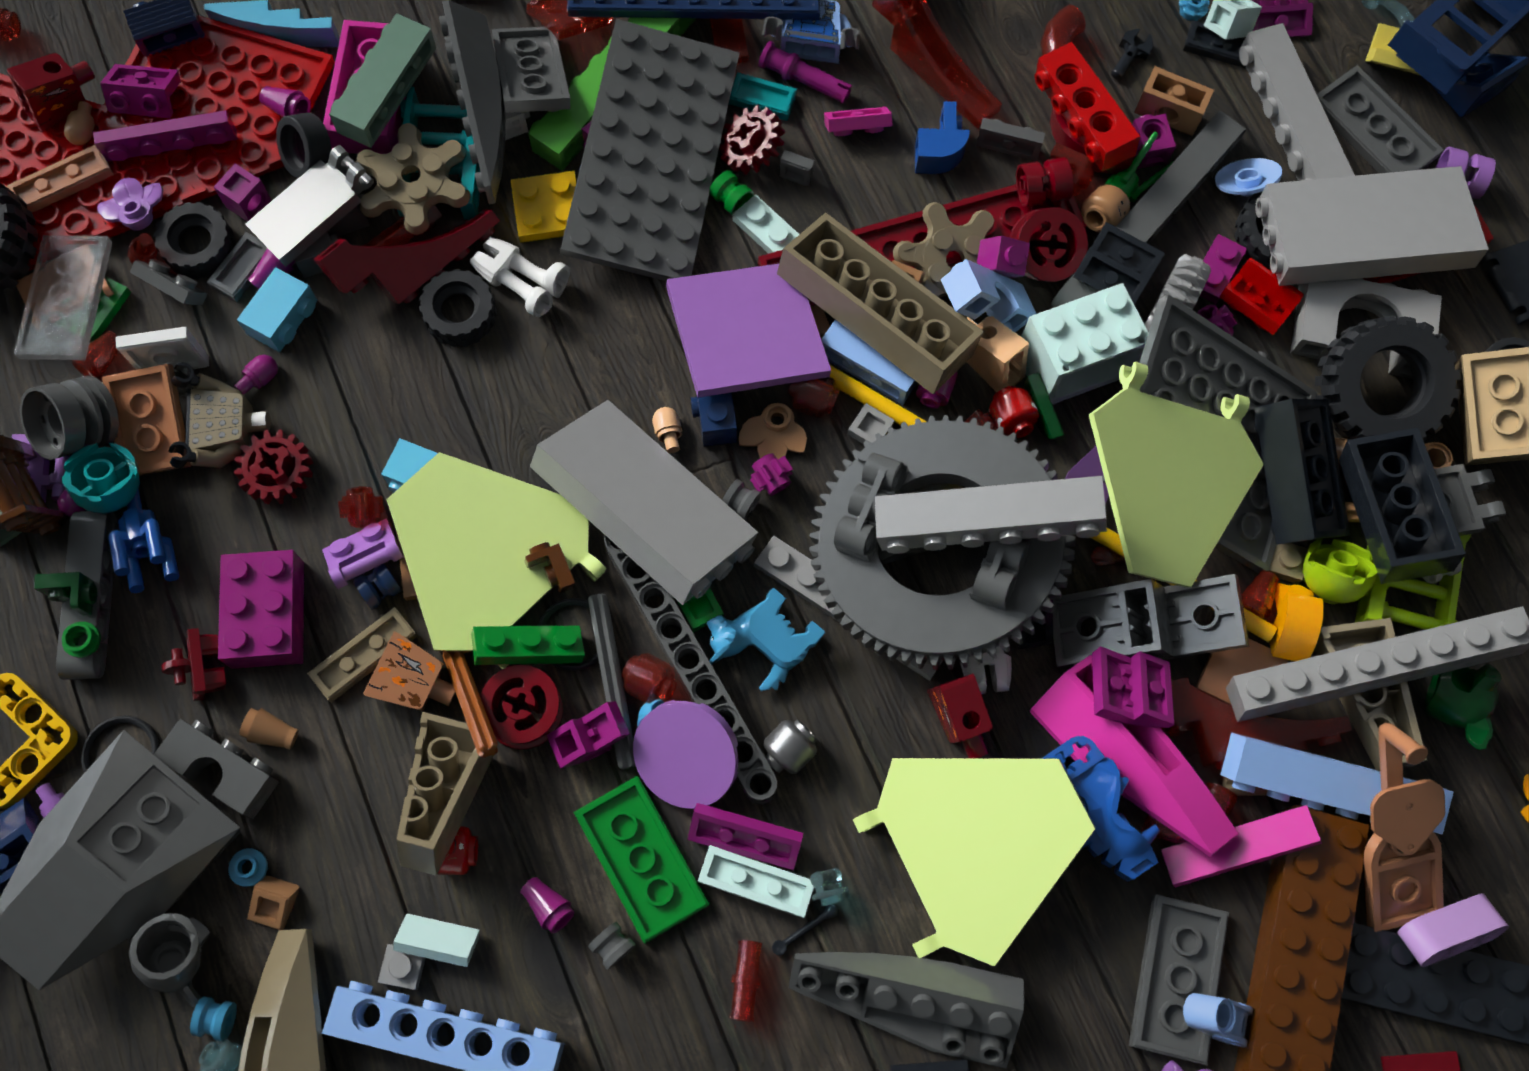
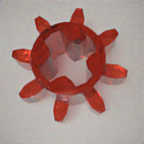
[338,486,384,528]

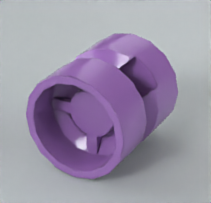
[1435,146,1496,199]

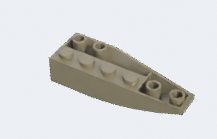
[238,929,326,1071]

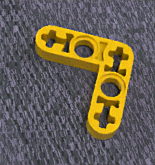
[0,673,78,810]

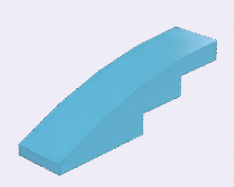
[204,0,339,47]

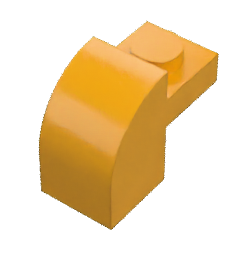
[1269,583,1324,661]

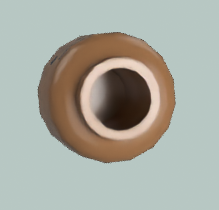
[1081,185,1130,233]

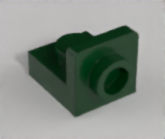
[34,572,98,615]

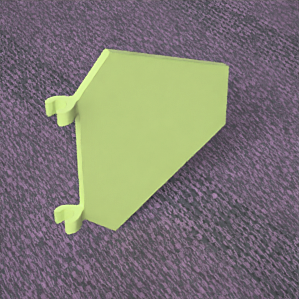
[1089,362,1264,587]
[387,452,607,669]
[853,758,1096,966]

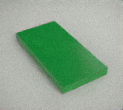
[573,776,710,944]

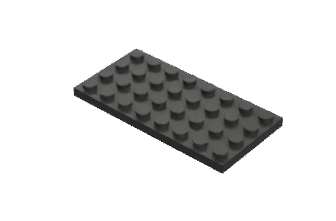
[560,19,739,281]

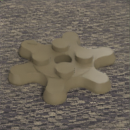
[356,123,470,235]
[893,202,995,319]

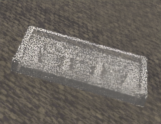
[13,236,113,360]

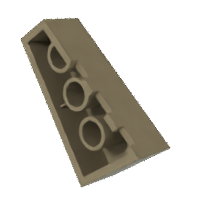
[1314,618,1427,771]
[396,712,493,876]

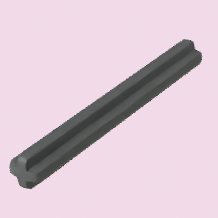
[588,594,636,769]

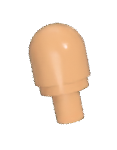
[652,407,682,453]

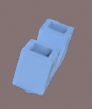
[941,259,1036,332]

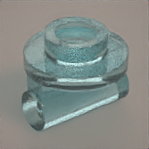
[810,868,849,906]
[199,1038,242,1071]

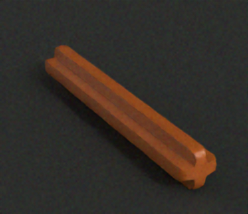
[442,651,498,758]

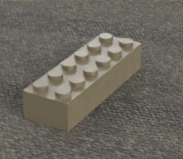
[777,212,984,394]

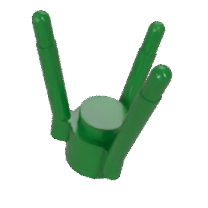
[1105,132,1174,202]

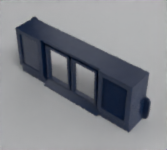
[1388,0,1529,95]

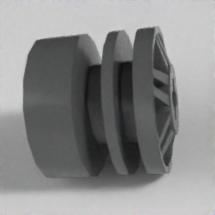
[20,376,119,460]

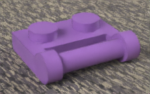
[322,519,404,589]

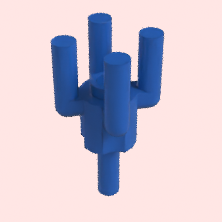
[108,489,179,593]

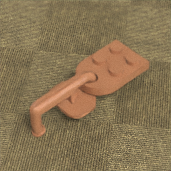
[1364,723,1445,932]

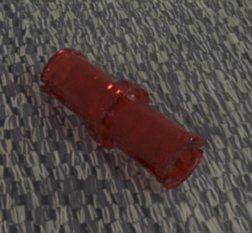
[729,940,762,1022]

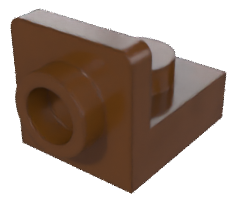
[525,542,575,593]

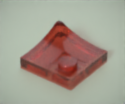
[526,0,613,40]

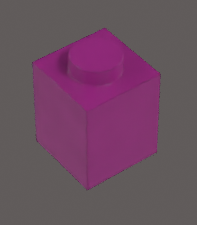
[977,236,1030,278]

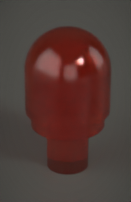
[128,233,158,264]

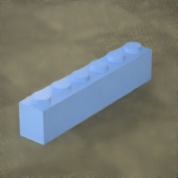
[1220,732,1454,835]

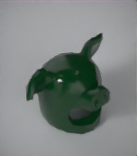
[1423,663,1502,750]

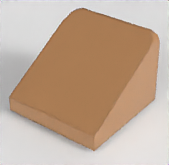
[247,876,299,930]

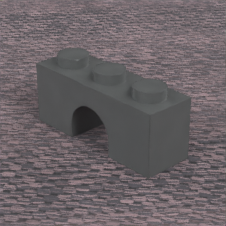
[154,719,280,819]

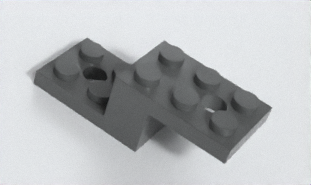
[1053,574,1249,669]

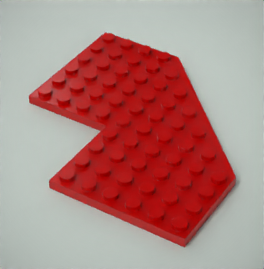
[0,15,335,271]

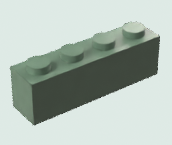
[329,13,436,148]

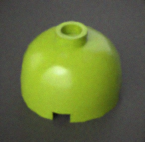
[1302,539,1378,604]

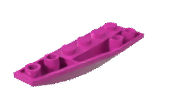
[1030,655,1238,857]

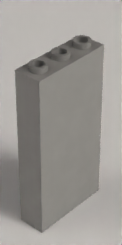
[1255,166,1489,286]
[530,400,758,605]

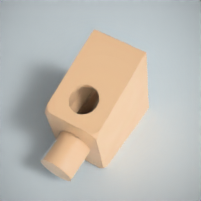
[967,316,1029,392]

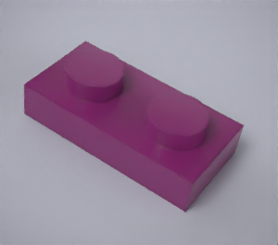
[1200,234,1247,304]

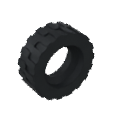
[154,202,236,279]
[419,269,497,347]

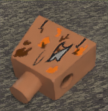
[363,631,456,711]

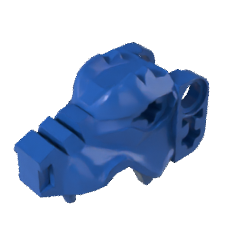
[1041,736,1160,882]

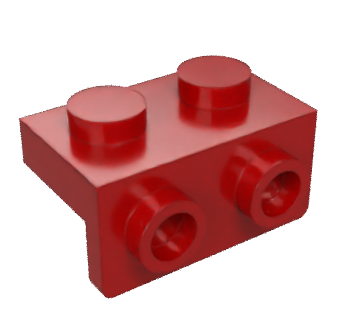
[1219,258,1304,335]

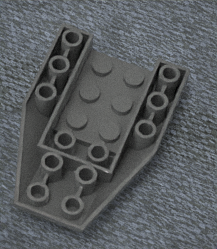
[0,730,241,991]

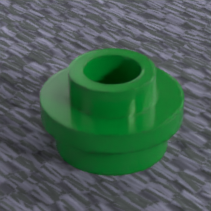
[62,621,101,658]

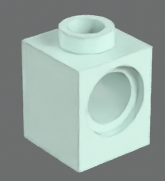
[1204,0,1262,39]

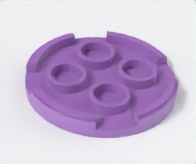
[633,700,738,809]

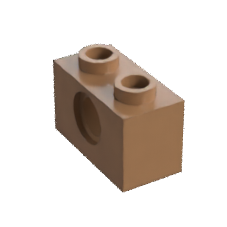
[1134,66,1214,136]

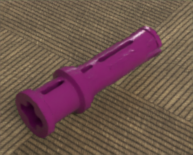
[758,41,853,104]

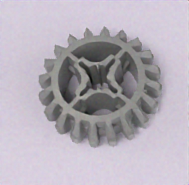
[1144,254,1211,333]

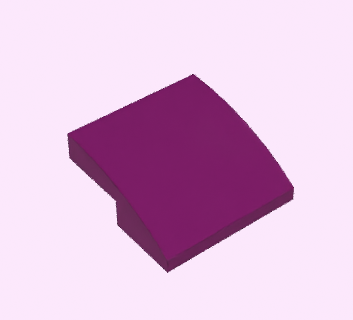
[1252,0,1313,37]
[1092,646,1174,728]

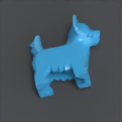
[707,588,826,691]

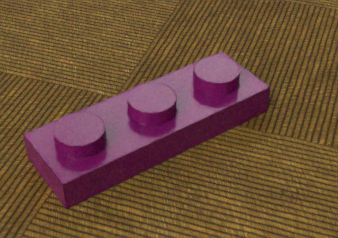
[687,803,804,870]

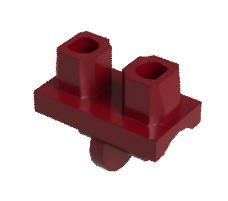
[162,628,226,701]

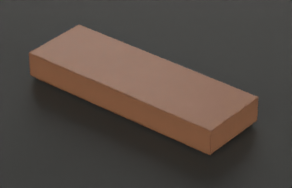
[6,145,114,212]

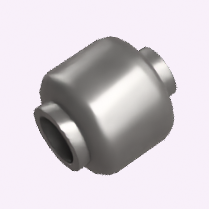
[764,719,818,774]

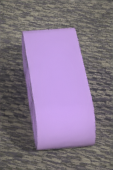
[1397,893,1509,967]

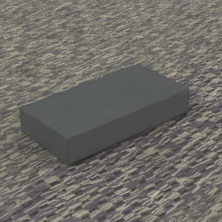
[207,232,267,302]

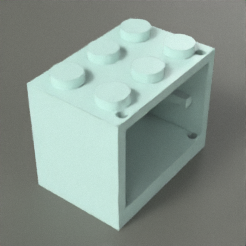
[1021,283,1148,405]

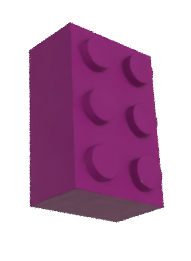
[218,550,304,669]

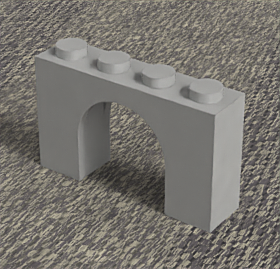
[1290,278,1442,379]

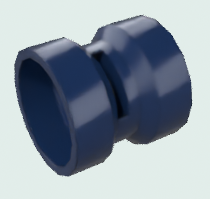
[353,563,402,610]

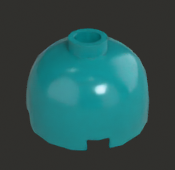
[62,443,140,514]

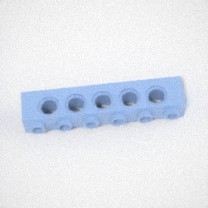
[322,981,565,1071]

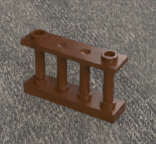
[0,435,70,536]

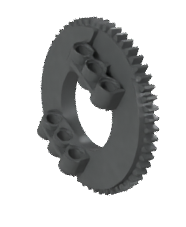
[809,415,1076,670]

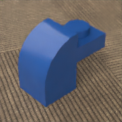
[915,101,970,174]

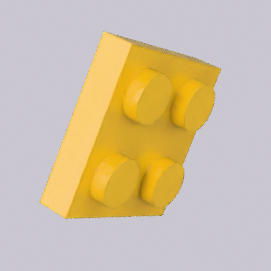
[511,171,576,243]

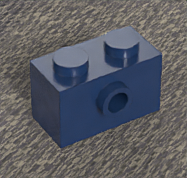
[690,392,737,447]

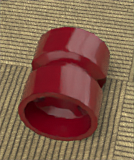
[1016,157,1073,207]

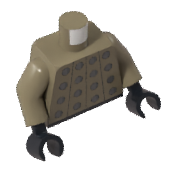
[168,362,271,469]

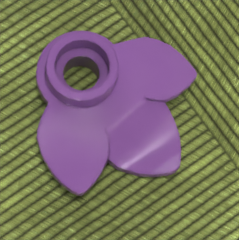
[97,178,163,230]

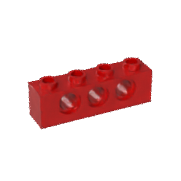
[1034,42,1141,172]

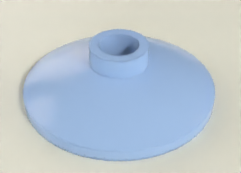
[1215,158,1282,196]

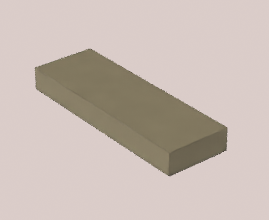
[307,607,418,703]

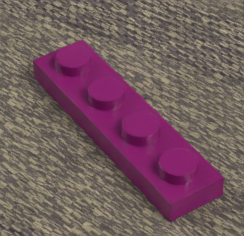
[93,110,237,161]

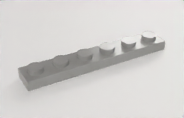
[754,535,943,681]

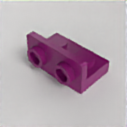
[100,64,181,118]

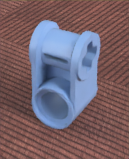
[1183,993,1253,1047]

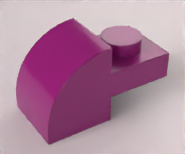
[547,701,630,768]

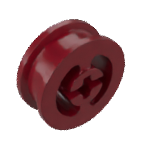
[1010,207,1088,282]
[480,665,563,750]

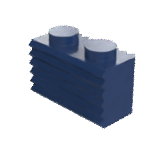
[123,0,205,57]

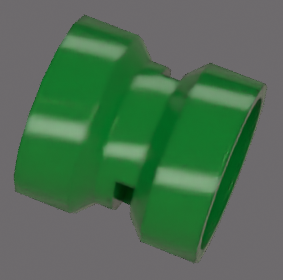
[709,170,754,216]

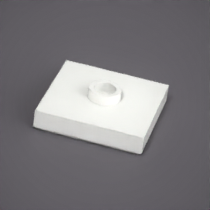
[116,327,209,372]

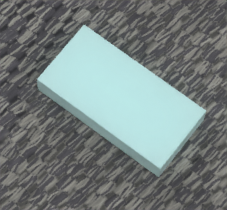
[393,913,479,967]

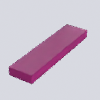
[1161,805,1322,887]

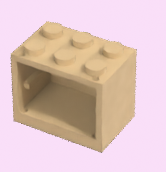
[1455,347,1529,466]

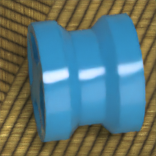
[190,997,237,1042]

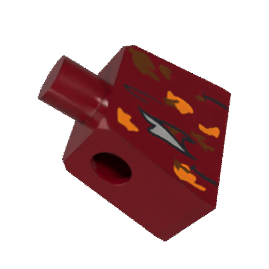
[6,53,95,132]
[927,673,993,759]

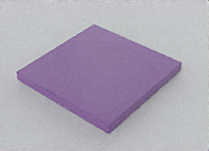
[666,264,831,398]

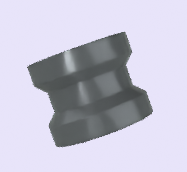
[722,479,761,521]
[588,922,636,970]

